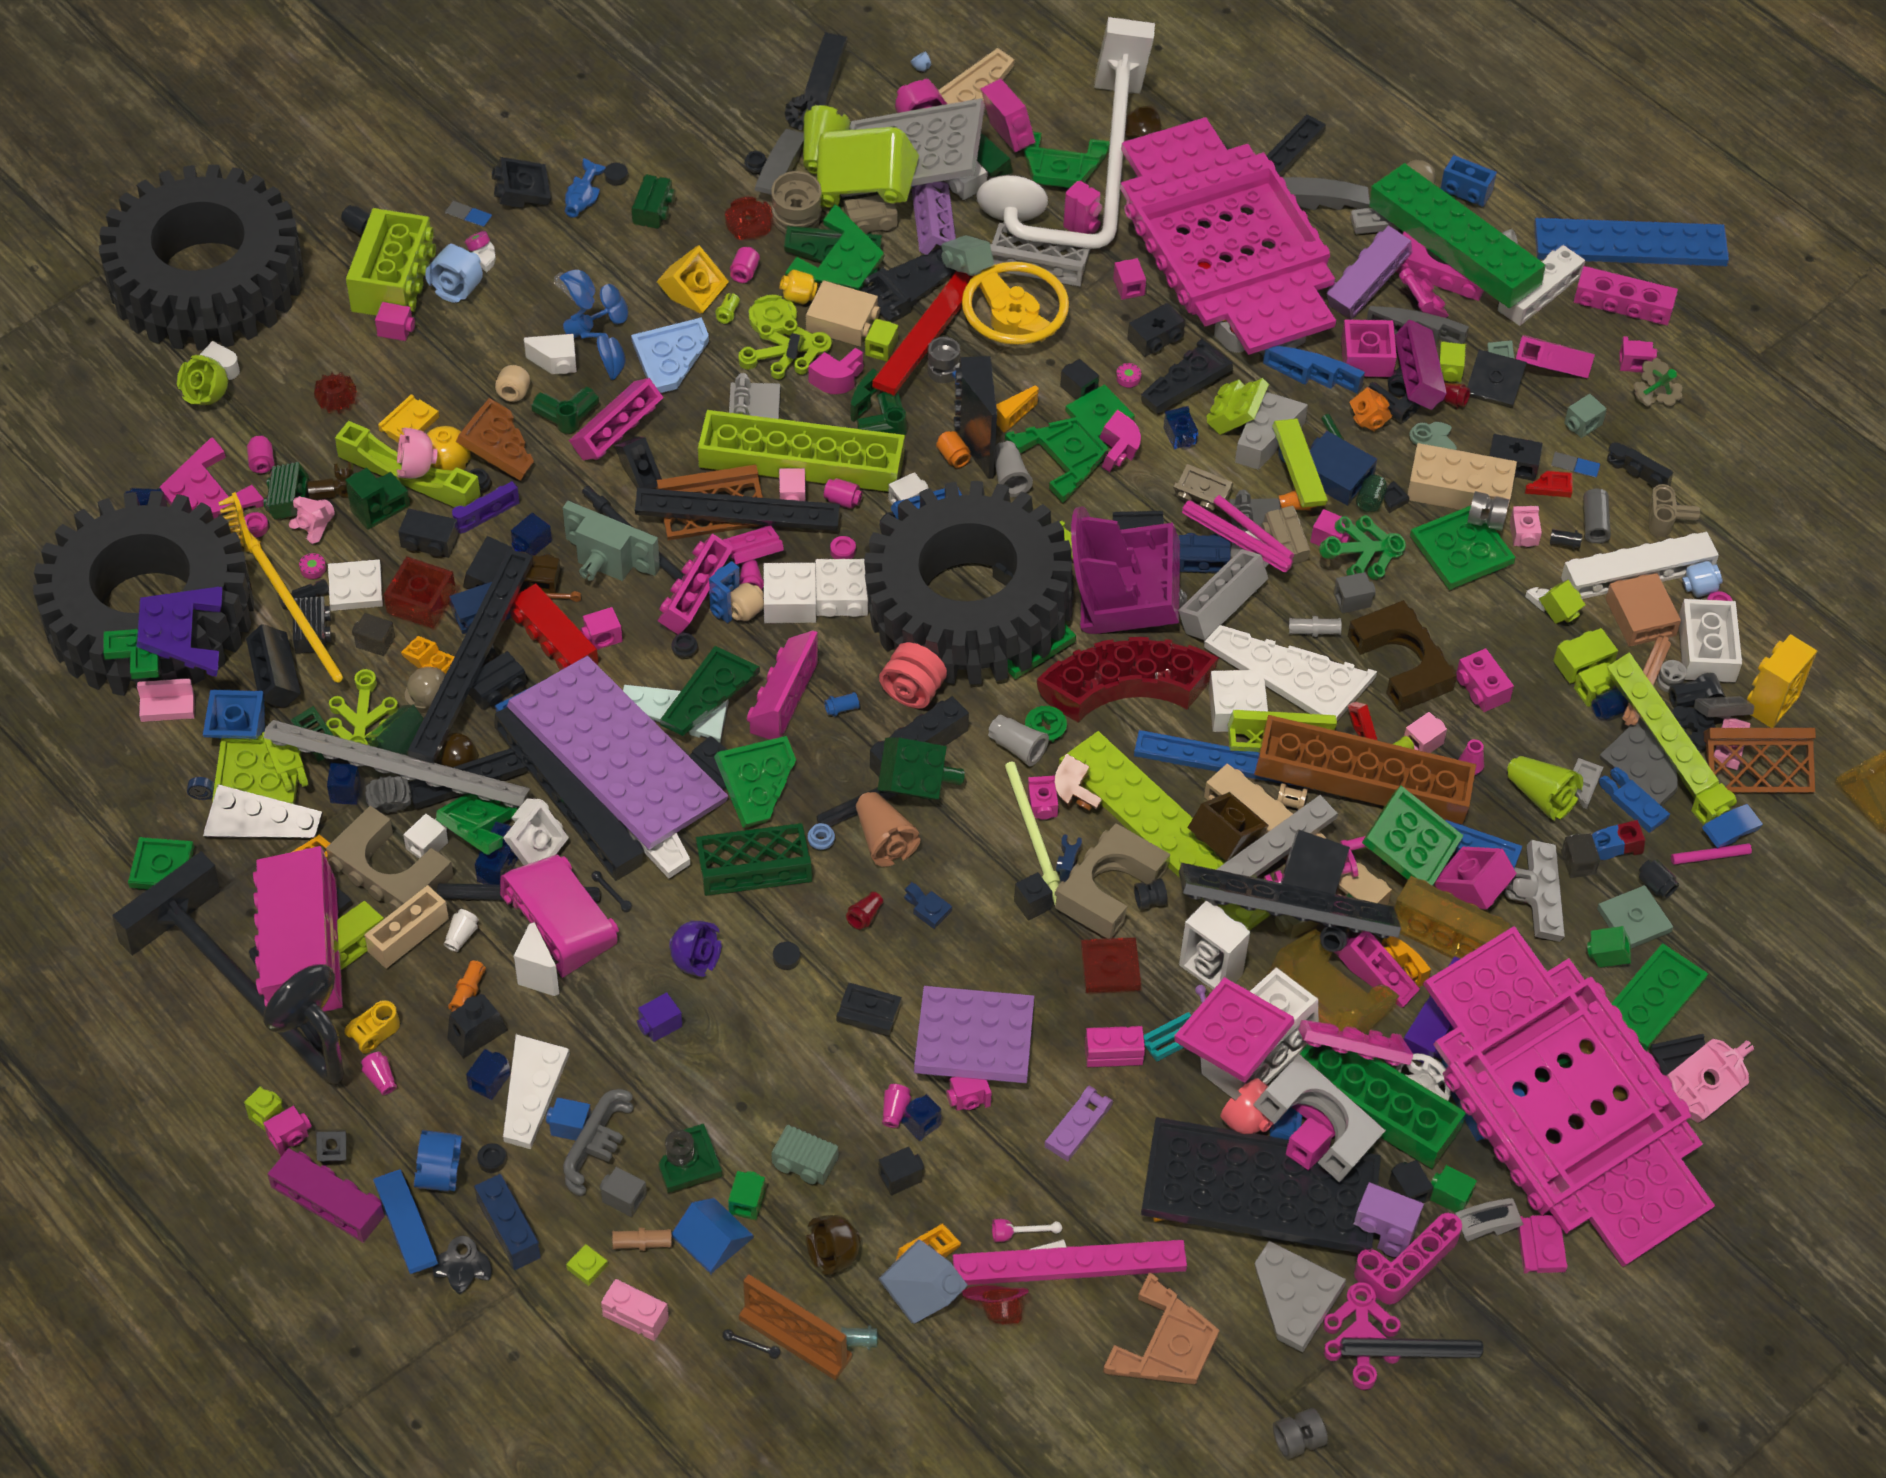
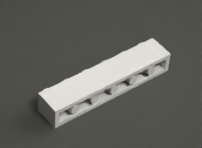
[1561,532,1719,599]

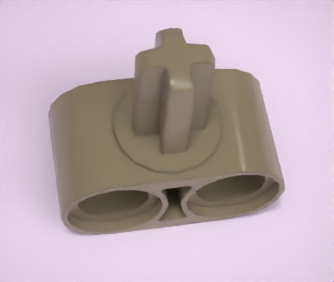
[1648,484,1700,537]

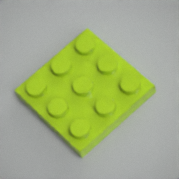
[212,736,302,804]

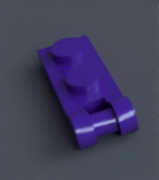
[452,482,519,533]

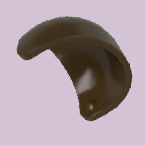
[1125,106,1161,140]

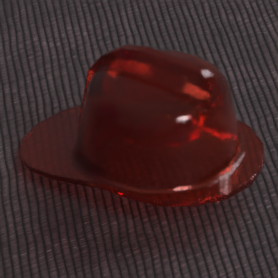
[962,1285,1029,1324]

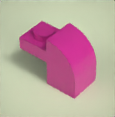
[808,348,863,394]
[1099,410,1141,472]

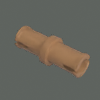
[612,1227,671,1251]

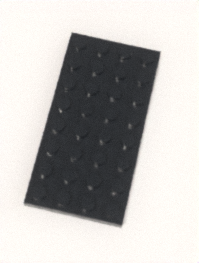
[1141,1117,1381,1253]

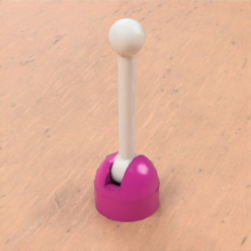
[992,1219,1062,1242]

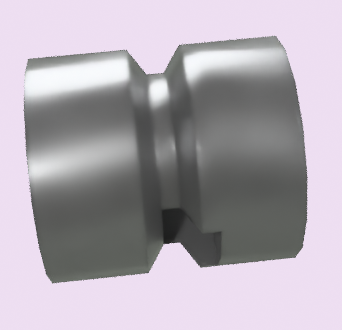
[928,337,960,383]
[1467,491,1510,531]
[1273,1408,1328,1459]

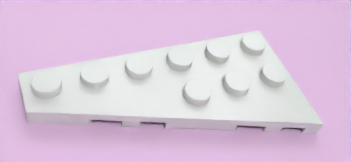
[1204,625,1377,721]

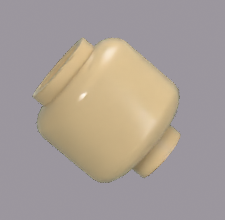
[495,365,530,402]
[731,583,764,621]

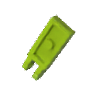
[262,732,308,792]

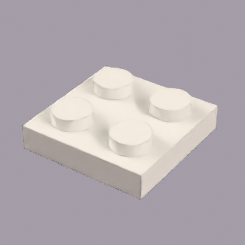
[328,559,383,611]

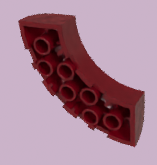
[1037,637,1218,723]

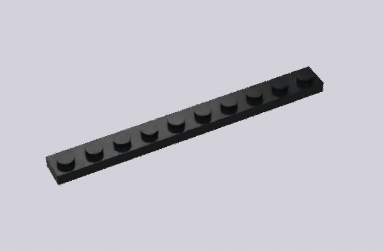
[408,549,533,764]

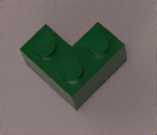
[345,468,410,530]

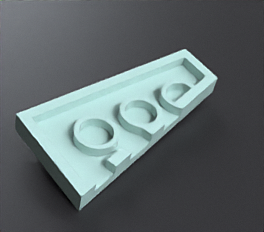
[623,685,728,743]

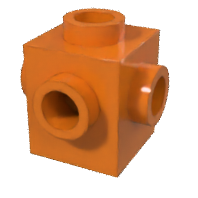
[1349,387,1392,431]

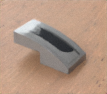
[1456,1198,1524,1242]

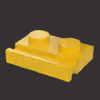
[378,394,439,443]

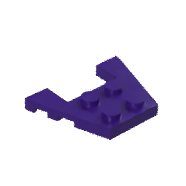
[136,587,222,677]

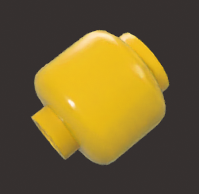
[780,270,817,305]

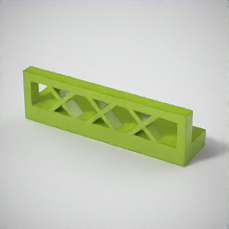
[1227,710,1337,752]

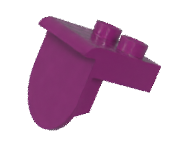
[1071,506,1180,634]

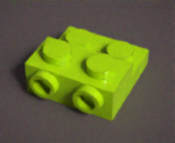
[1207,378,1269,435]

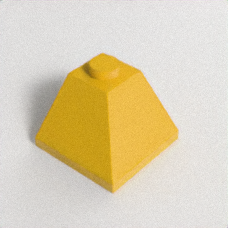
[657,245,729,314]

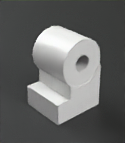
[200,341,240,380]

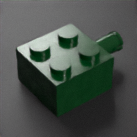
[877,737,965,799]

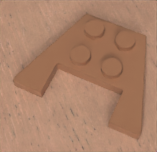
[1103,1273,1219,1384]

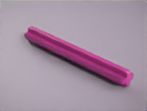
[1182,500,1292,572]

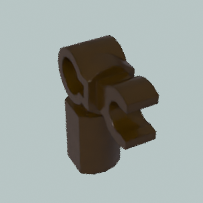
[308,462,354,500]

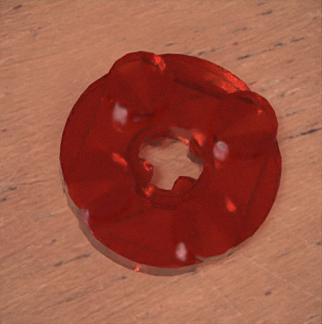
[725,197,773,240]

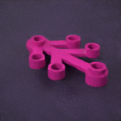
[1323,1282,1400,1390]

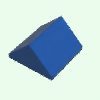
[203,690,265,739]
[672,1198,754,1274]

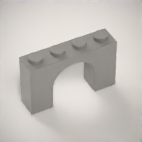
[1253,1054,1385,1182]

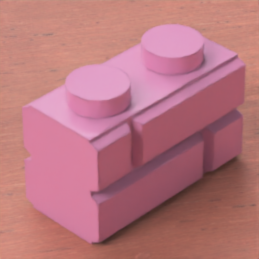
[601,1279,669,1341]

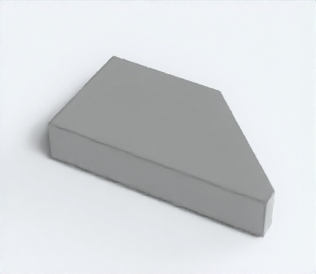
[1573,758,1603,809]

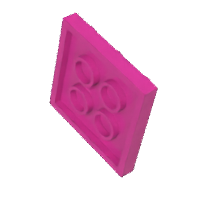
[1175,977,1294,1083]

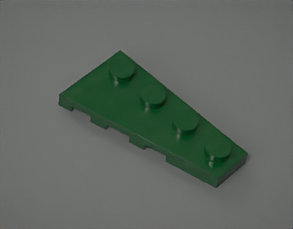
[784,226,882,274]
[660,646,760,736]

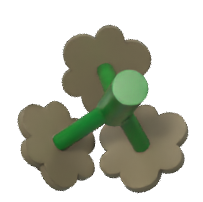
[1634,358,1683,406]

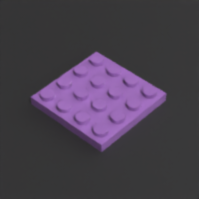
[914,986,1034,1083]

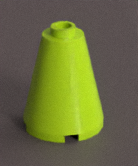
[803,106,850,174]
[1507,756,1583,820]

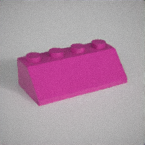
[747,631,818,740]

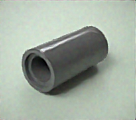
[1583,489,1611,544]

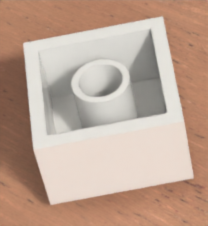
[764,563,816,623]
[1209,670,1268,732]

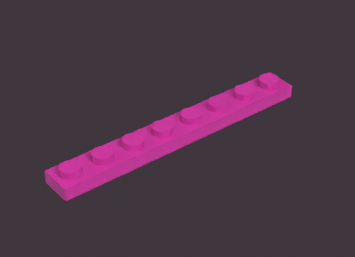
[953,1240,1187,1285]

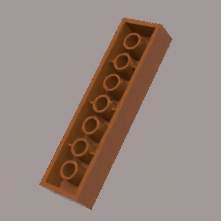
[1254,715,1476,824]

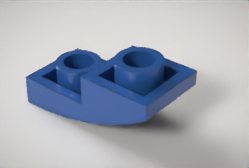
[1702,804,1763,848]

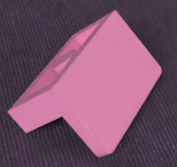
[137,679,195,722]

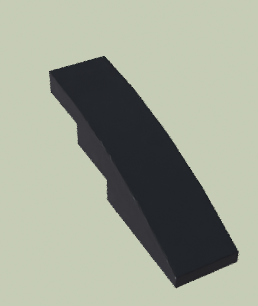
[799,32,847,116]

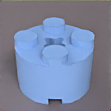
[426,244,483,303]

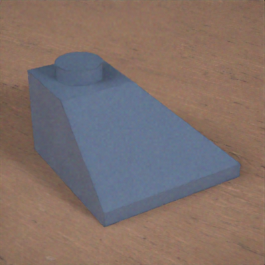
[878,1240,968,1323]

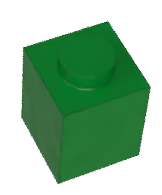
[1587,926,1631,968]
[1430,1165,1477,1213]
[728,1171,766,1220]

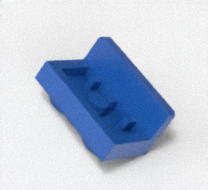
[709,561,740,623]

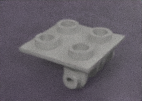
[729,373,780,419]

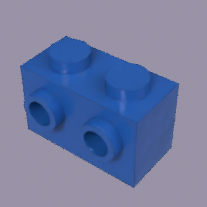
[1440,155,1497,207]

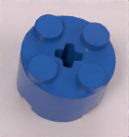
[414,1130,462,1192]

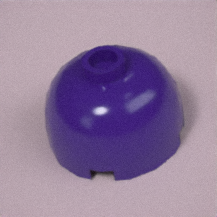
[669,920,721,977]

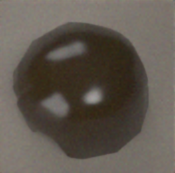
[436,733,479,768]

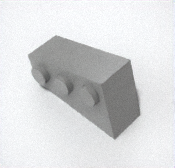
[1235,392,1308,470]

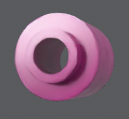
[730,247,760,283]
[247,436,274,473]
[824,478,863,509]

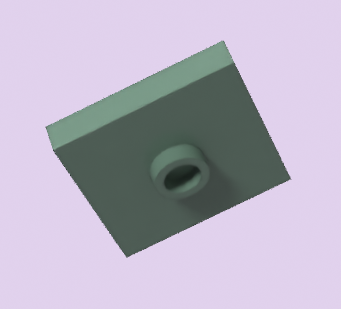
[1597,885,1673,948]

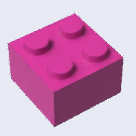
[1341,320,1396,377]
[1434,846,1517,909]

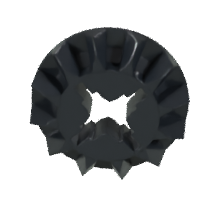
[784,94,820,130]

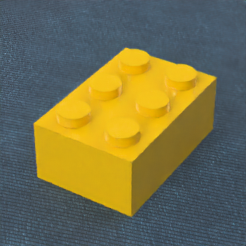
[1747,634,1817,728]

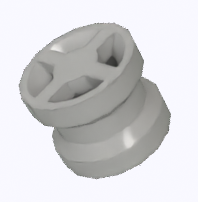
[1657,660,1687,693]

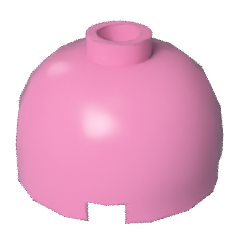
[397,428,437,478]

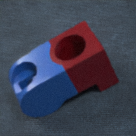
[1590,820,1645,860]

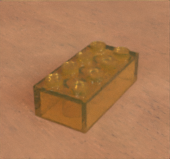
[1394,876,1510,959]

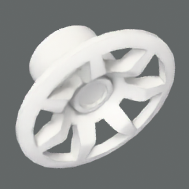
[1396,1054,1451,1101]

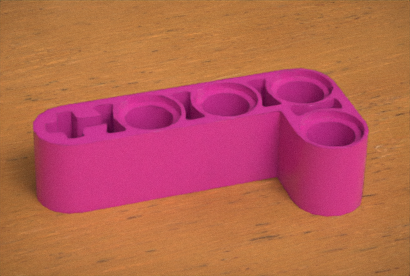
[1354,1213,1462,1304]

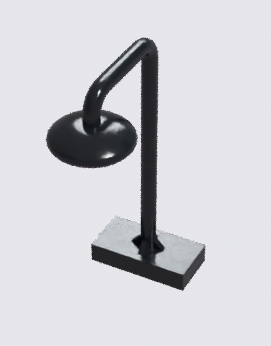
[112,851,344,1084]

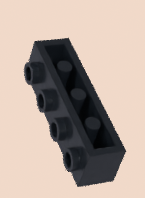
[870,696,969,777]

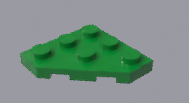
[714,736,796,828]

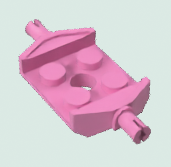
[1666,1039,1754,1123]

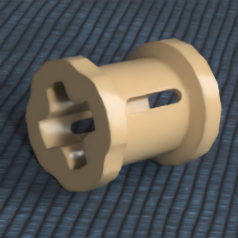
[1278,783,1308,810]

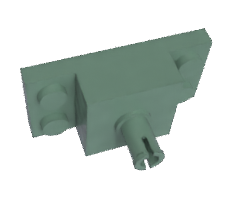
[563,501,660,581]

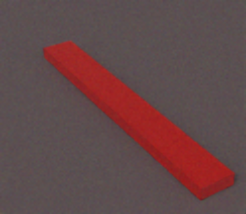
[872,272,975,395]

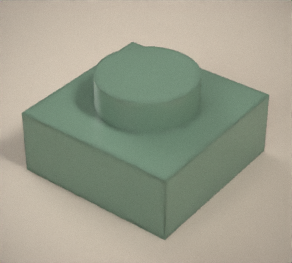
[1487,340,1515,359]

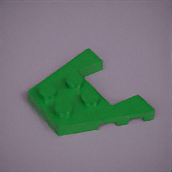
[1023,132,1110,188]
[785,205,884,291]
[1005,416,1109,503]
[436,793,520,854]

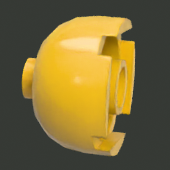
[427,426,471,470]

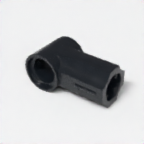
[1669,673,1725,707]

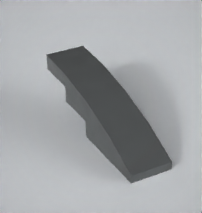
[755,129,804,194]
[1283,177,1370,210]
[1367,306,1469,345]

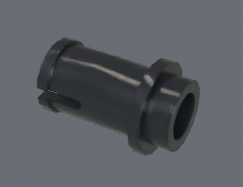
[1550,528,1583,550]

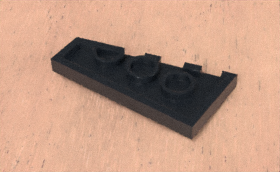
[1141,338,1233,414]

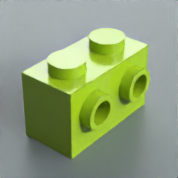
[1553,628,1618,684]

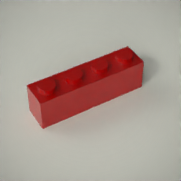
[510,584,598,671]

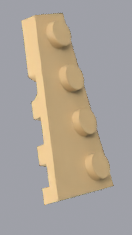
[938,48,1014,104]

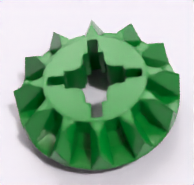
[1025,706,1067,743]

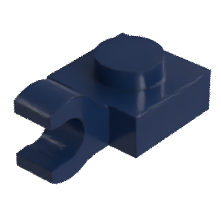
[1056,834,1082,882]
[904,882,952,929]

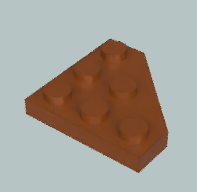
[456,398,534,481]

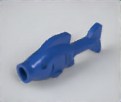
[565,159,605,217]

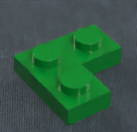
[103,629,159,679]

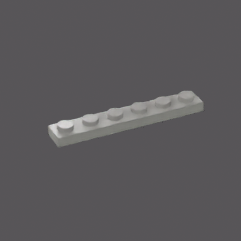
[1202,795,1338,906]

